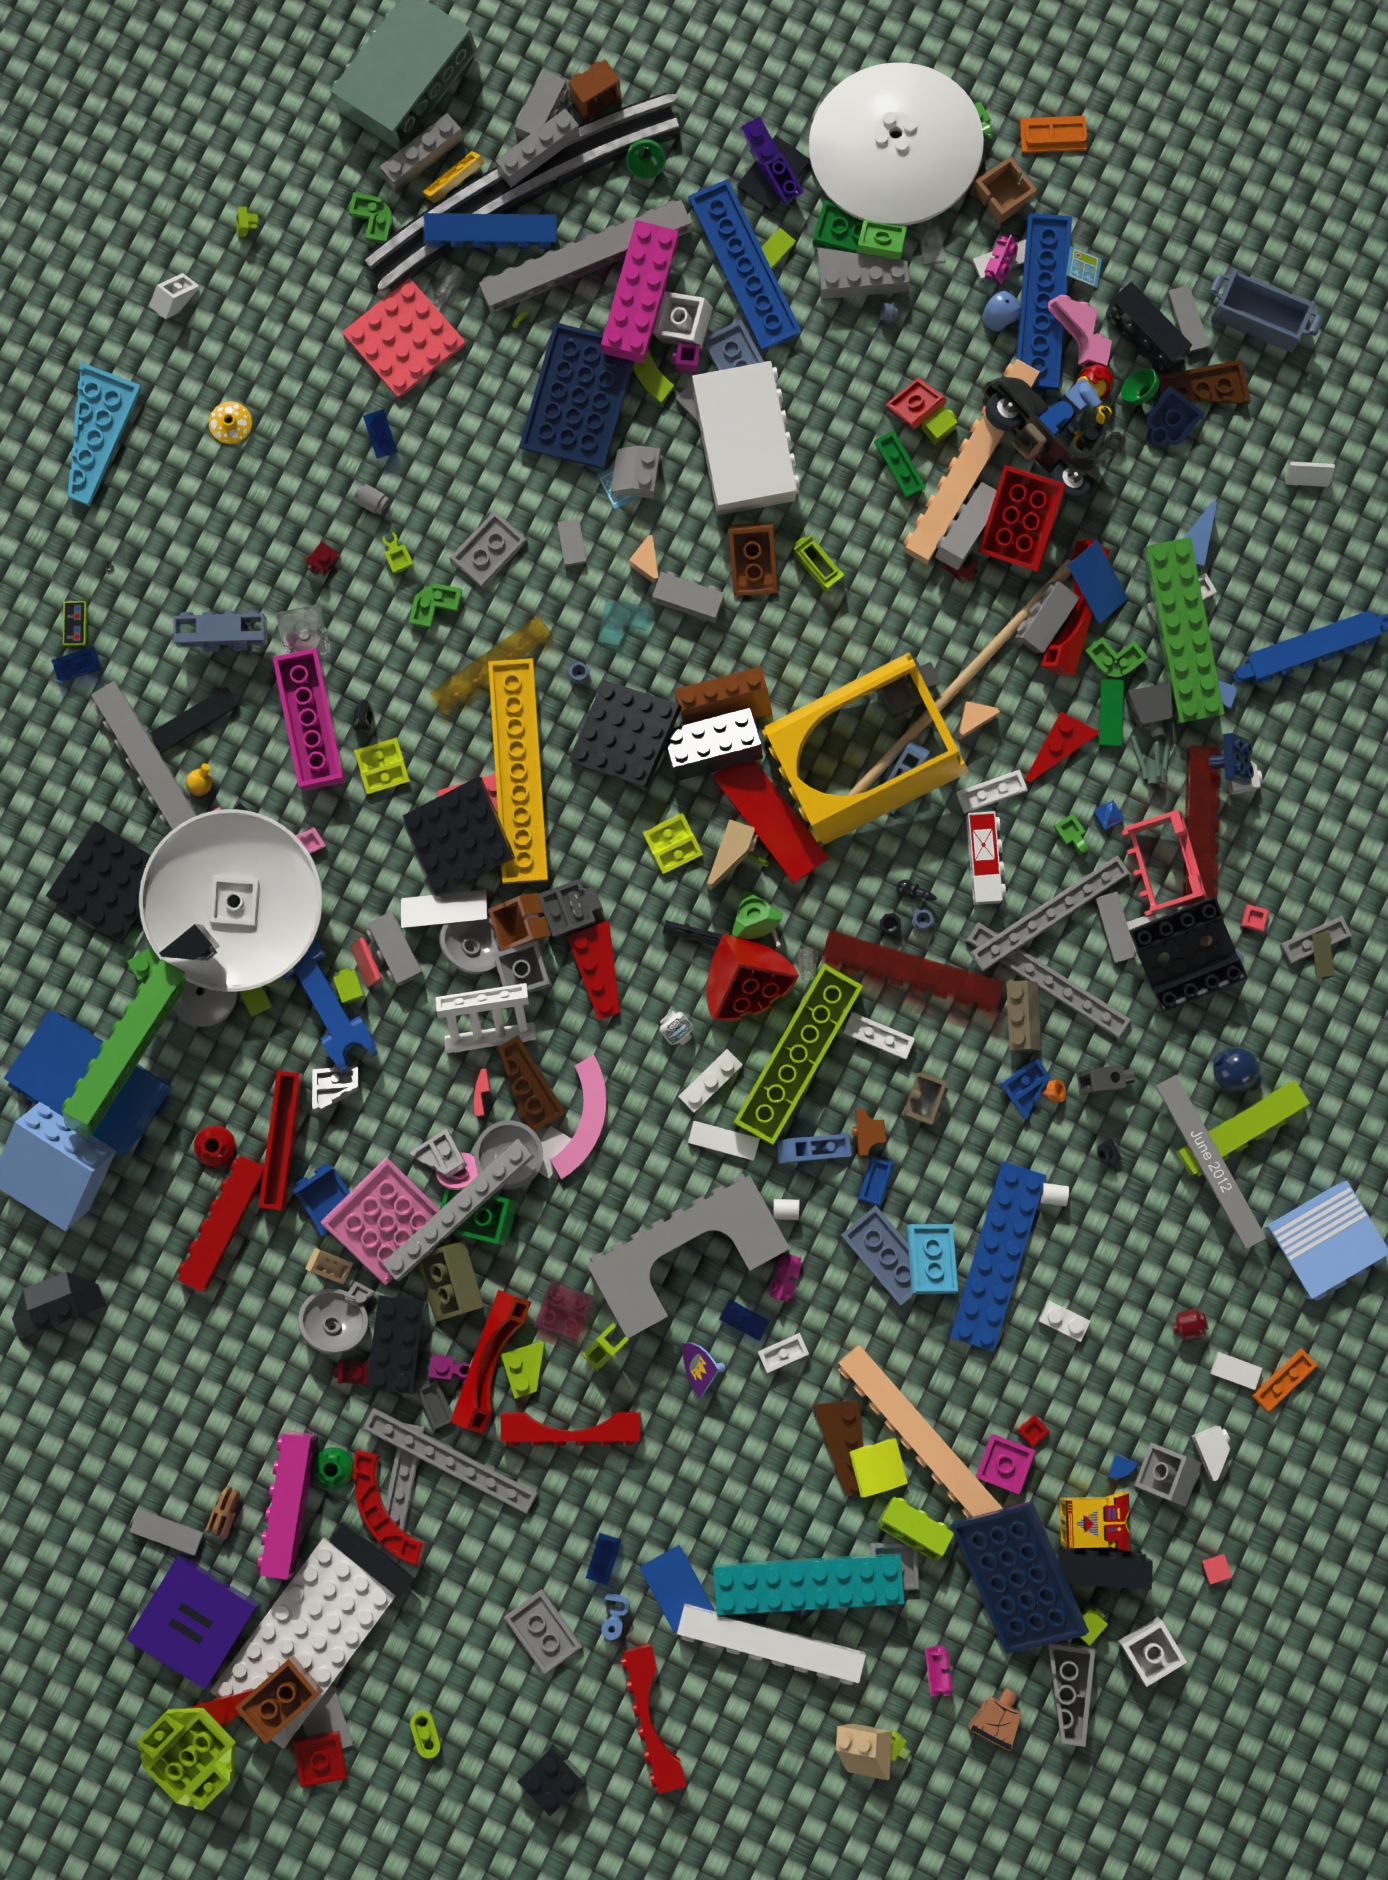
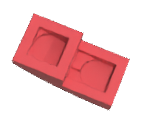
[474,1068,491,1118]

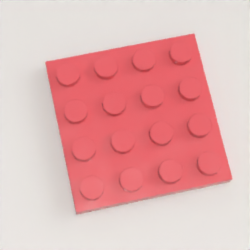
[342,277,466,399]

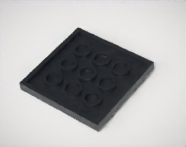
[569,680,682,789]
[402,776,515,897]
[46,821,151,944]

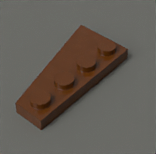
[1157,360,1251,404]
[498,1035,566,1132]
[812,1400,864,1496]

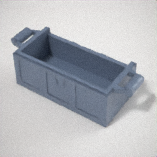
[1210,268,1323,353]

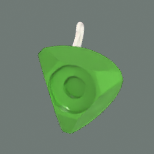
[732,891,783,948]

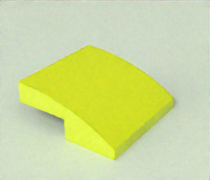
[354,737,410,794]
[642,813,703,874]
[849,1438,908,1497]

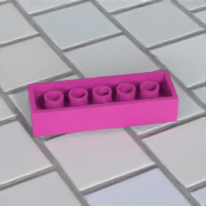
[601,220,679,364]
[273,648,346,792]
[257,1431,317,1580]

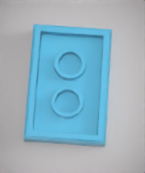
[907,1224,958,1294]

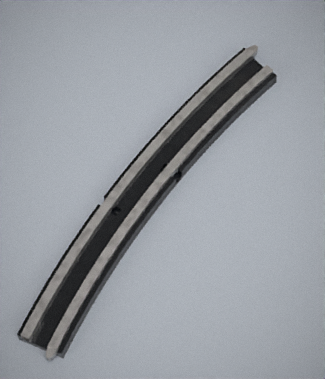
[363,92,681,293]

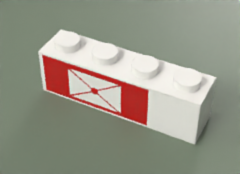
[966,811,1006,905]

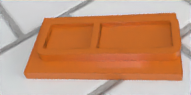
[1019,116,1087,153]

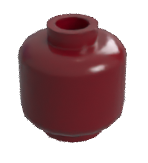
[1173,1308,1209,1342]

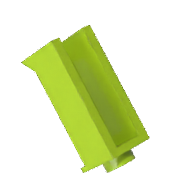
[793,535,845,594]
[582,1323,629,1371]

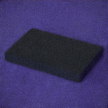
[737,135,810,213]

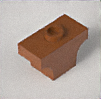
[852,1109,886,1156]

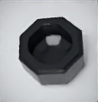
[879,913,901,936]

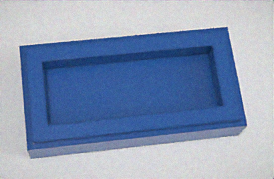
[858,1156,893,1206]

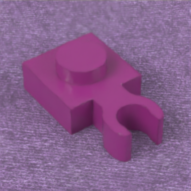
[428,1355,470,1382]

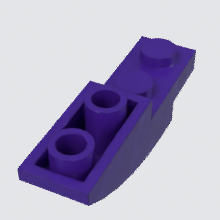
[740,116,804,204]

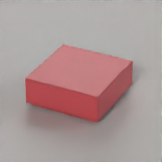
[1240,904,1269,933]
[1201,1554,1232,1584]

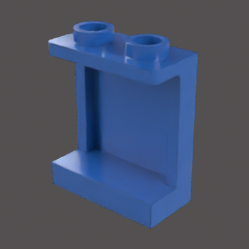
[292,1164,350,1237]

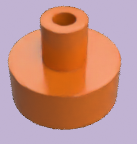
[1042,1079,1066,1103]

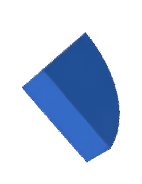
[1107,1454,1138,1478]

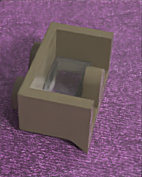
[902,1072,948,1125]

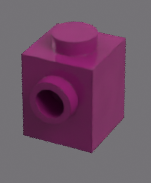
[672,342,700,375]

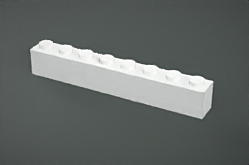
[677,1603,866,1685]

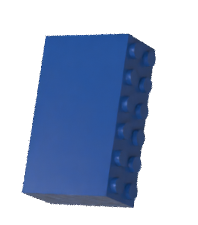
[4,1009,173,1156]

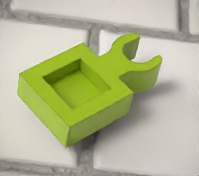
[382,532,414,574]

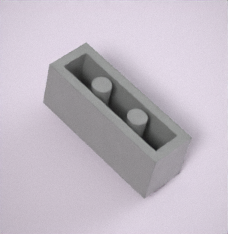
[514,70,569,139]
[652,571,724,623]
[1015,582,1080,653]
[367,911,424,986]

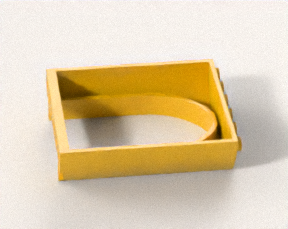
[762,652,969,845]

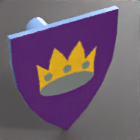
[683,1342,725,1399]

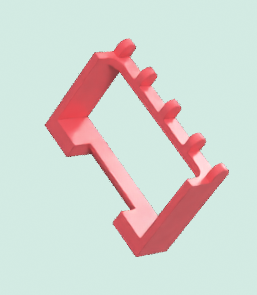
[1121,810,1207,917]

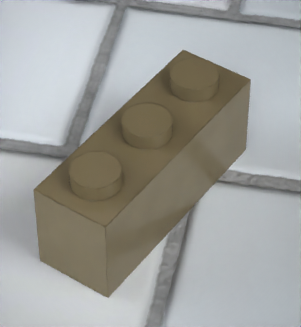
[1006,980,1041,1052]

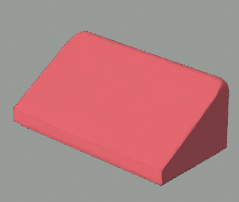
[351,938,383,987]

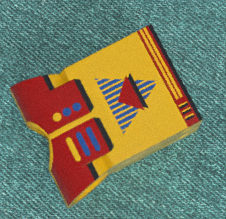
[1059,1492,1131,1551]

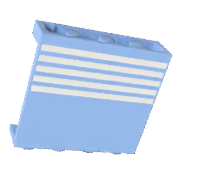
[1264,1181,1388,1301]

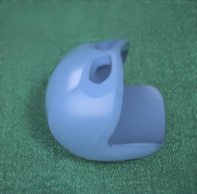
[982,291,1021,331]

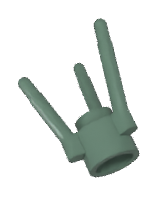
[1131,736,1170,784]

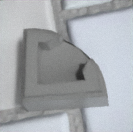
[343,1281,375,1305]

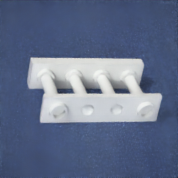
[436,983,536,1054]

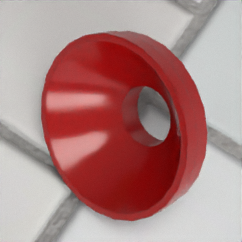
[194,1125,236,1167]

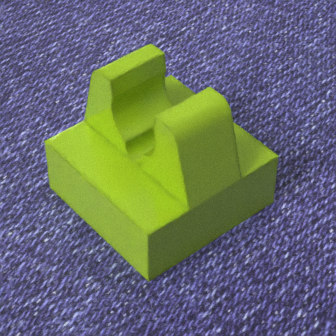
[235,207,259,237]
[891,1729,911,1761]

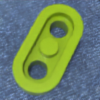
[410,1710,441,1758]

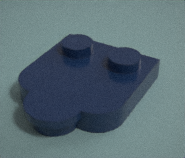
[1145,386,1204,447]

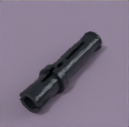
[662,920,723,947]

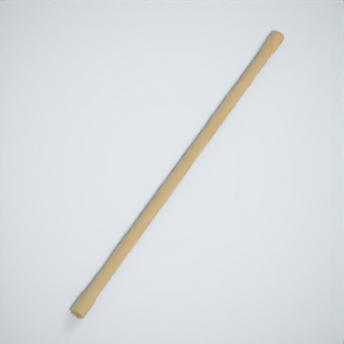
[847,559,1072,795]

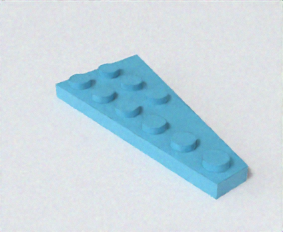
[68,362,142,507]

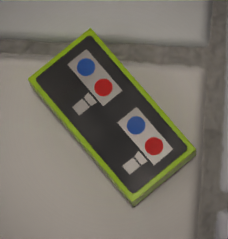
[63,601,87,647]

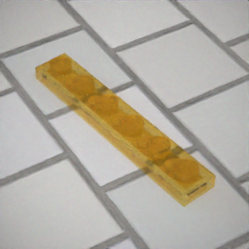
[430,615,552,712]

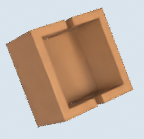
[973,156,1037,225]

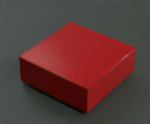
[1017,1414,1050,1447]

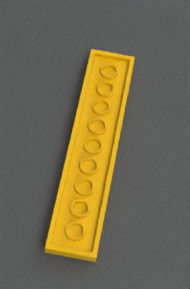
[488,658,548,884]

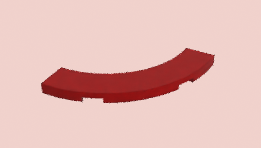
[353,1449,425,1566]

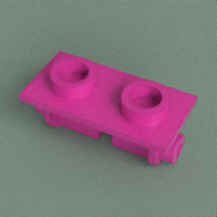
[984,235,1018,285]
[769,1252,803,1302]
[925,1645,953,1697]

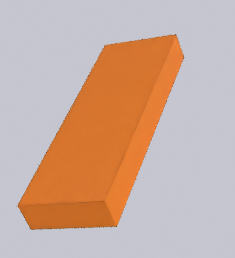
[1251,1348,1318,1413]

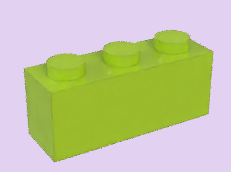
[876,1497,954,1562]

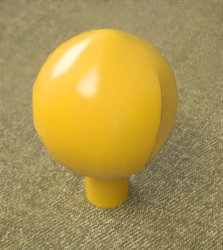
[186,763,213,796]

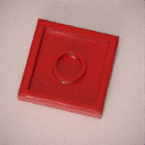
[885,377,947,430]
[293,1731,348,1787]

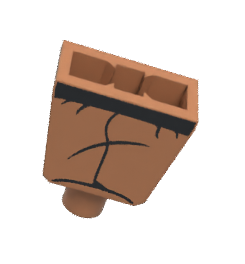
[968,1688,1021,1751]

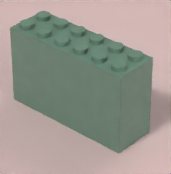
[330,0,477,151]

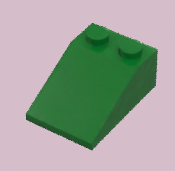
[440,1188,518,1247]

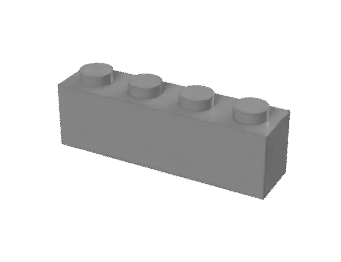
[496,109,580,187]
[379,113,463,193]
[935,482,997,570]

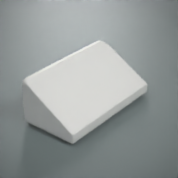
[1285,462,1335,487]

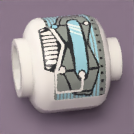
[660,1011,693,1045]

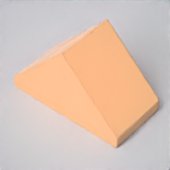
[629,535,659,584]
[958,701,1000,740]

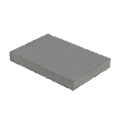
[449,510,527,589]
[504,1589,583,1676]

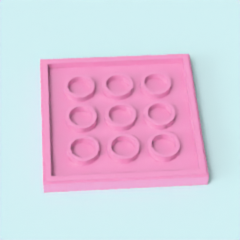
[321,1157,440,1286]

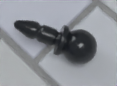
[896,879,937,901]

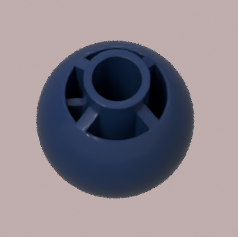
[1213,1047,1263,1093]

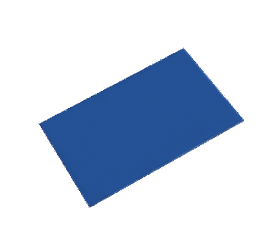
[1067,540,1128,624]
[639,1545,714,1633]

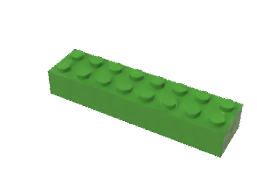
[1143,537,1225,725]
[61,959,186,1139]

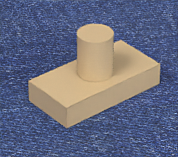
[305,1248,353,1284]

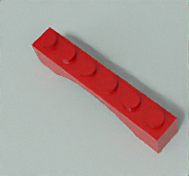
[1041,540,1110,676]
[450,1290,531,1434]
[501,1411,641,1446]
[621,1643,686,1794]

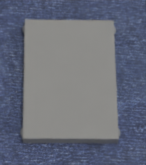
[303,1685,353,1748]

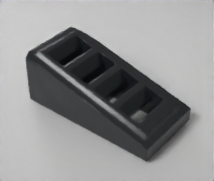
[353,699,373,731]

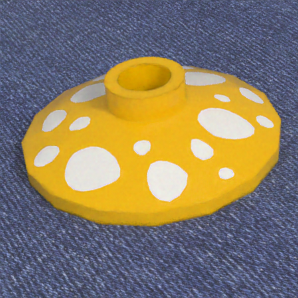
[209,401,253,445]

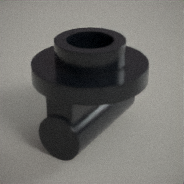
[1097,1139,1122,1165]

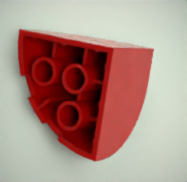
[706,934,799,1021]

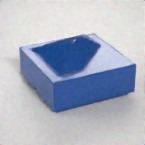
[1093,800,1124,831]

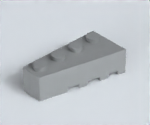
[817,248,909,299]
[1048,1642,1095,1747]

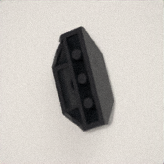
[12,1272,107,1340]

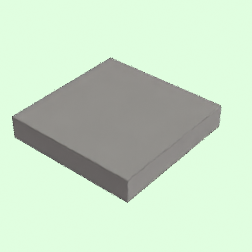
[870,1542,919,1590]

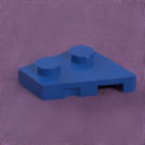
[999,1058,1051,1120]

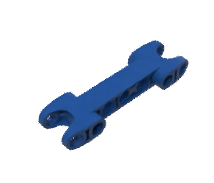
[285,937,378,1073]

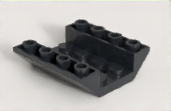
[1129,895,1248,1013]

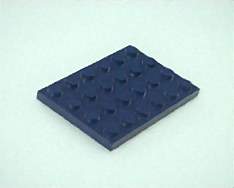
[519,322,635,470]
[950,1501,1089,1654]

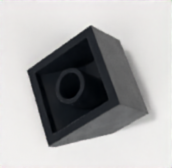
[159,924,220,961]

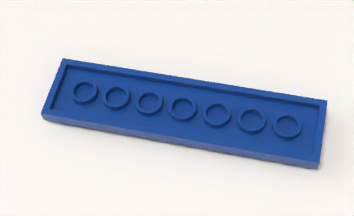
[688,179,801,352]
[1016,213,1072,390]
[949,1161,1047,1351]

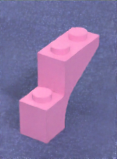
[1048,295,1112,368]

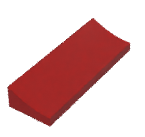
[712,761,829,885]

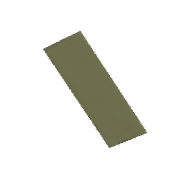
[1312,931,1334,978]

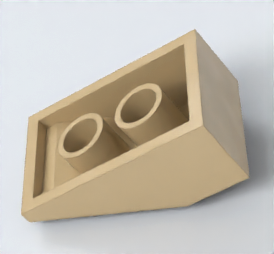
[707,819,758,891]

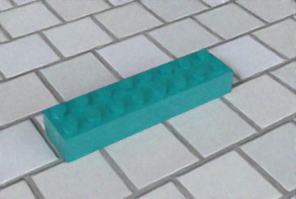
[713,1553,904,1615]

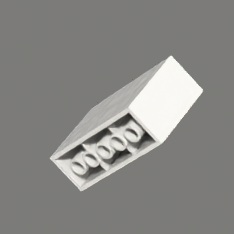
[692,361,800,516]

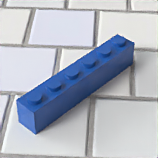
[423,213,557,249]

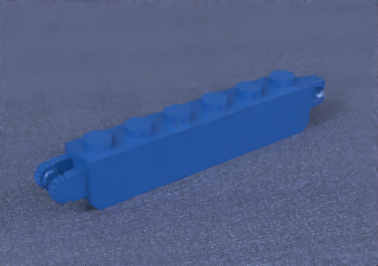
[1232,611,1388,684]

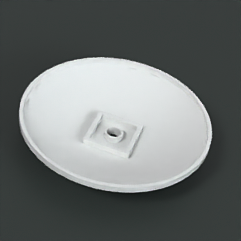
[809,63,984,226]
[139,809,323,992]

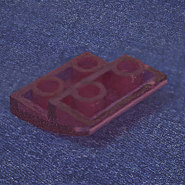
[534,1280,593,1342]

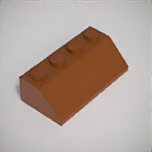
[675,667,773,725]

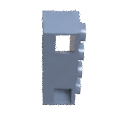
[173,610,267,652]

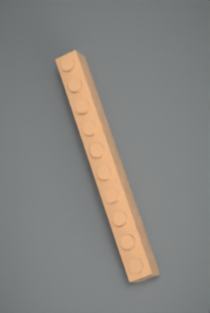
[903,359,1040,565]
[838,1344,1003,1518]

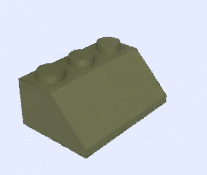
[419,1241,484,1322]

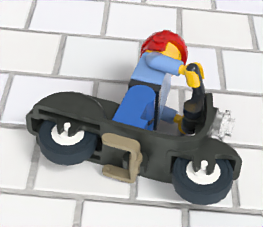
[982,365,1114,501]

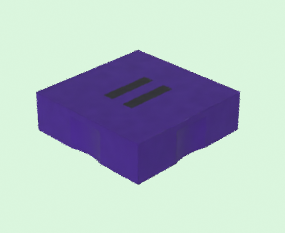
[126,1555,260,1689]

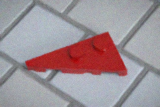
[1024,712,1099,783]
[180,1688,255,1729]

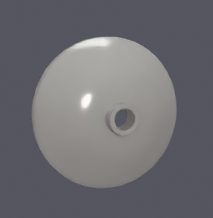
[439,916,501,974]
[173,981,237,1027]
[474,1120,543,1189]
[298,1289,368,1354]

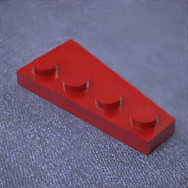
[567,920,620,1021]

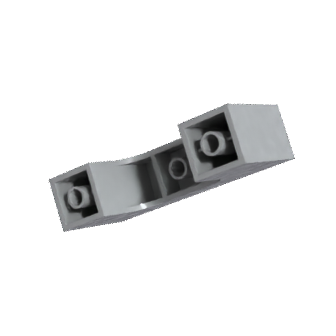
[587,1174,790,1338]

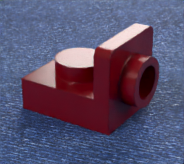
[304,541,340,577]
[942,560,979,584]
[334,1359,370,1384]

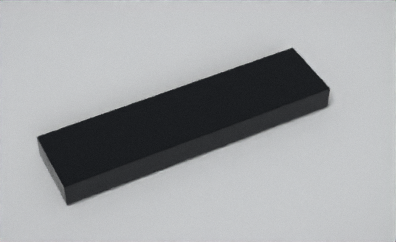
[150,686,239,752]
[329,1522,416,1599]

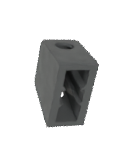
[1125,683,1172,738]
[1077,1065,1135,1095]

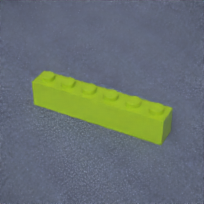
[1175,1080,1310,1177]

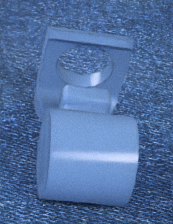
[601,1593,630,1640]

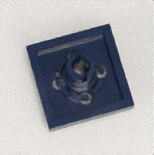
[1209,733,1254,785]

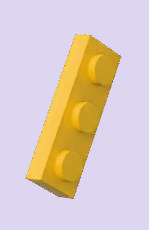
[422,151,485,203]

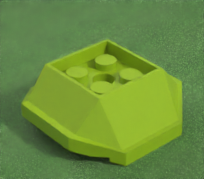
[137,1708,236,1811]

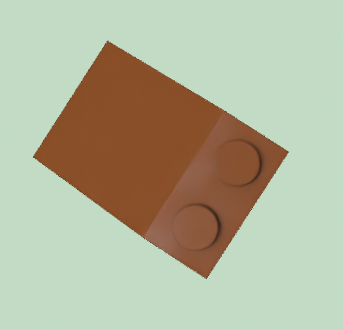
[728,522,778,596]
[235,1655,324,1744]

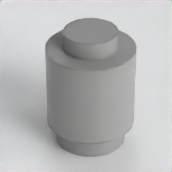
[354,484,389,514]

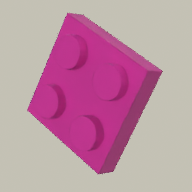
[975,1433,1035,1495]

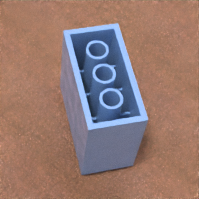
[0,1102,116,1232]

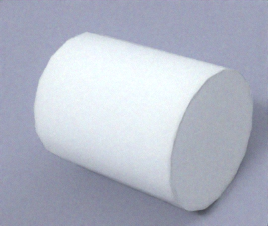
[1040,1183,1069,1207]
[773,1199,799,1220]

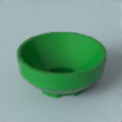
[626,139,666,179]
[1121,368,1160,405]
[312,1447,354,1490]

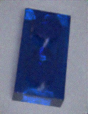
[363,409,398,459]
[52,647,102,682]
[719,1299,770,1341]
[586,1532,622,1585]

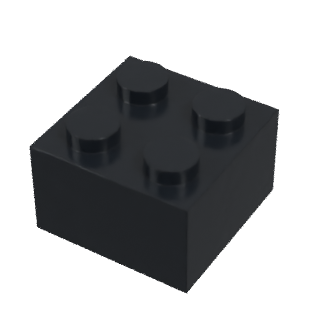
[517,1743,585,1816]

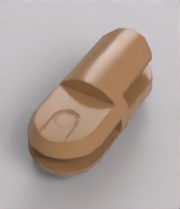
[205,1486,240,1540]

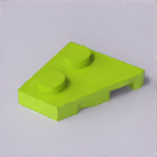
[501,1340,545,1399]

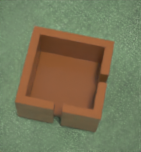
[569,59,621,122]
[488,893,551,951]

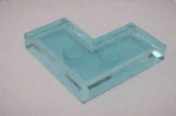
[598,599,650,648]

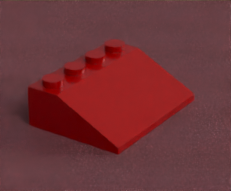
[978,465,1067,572]

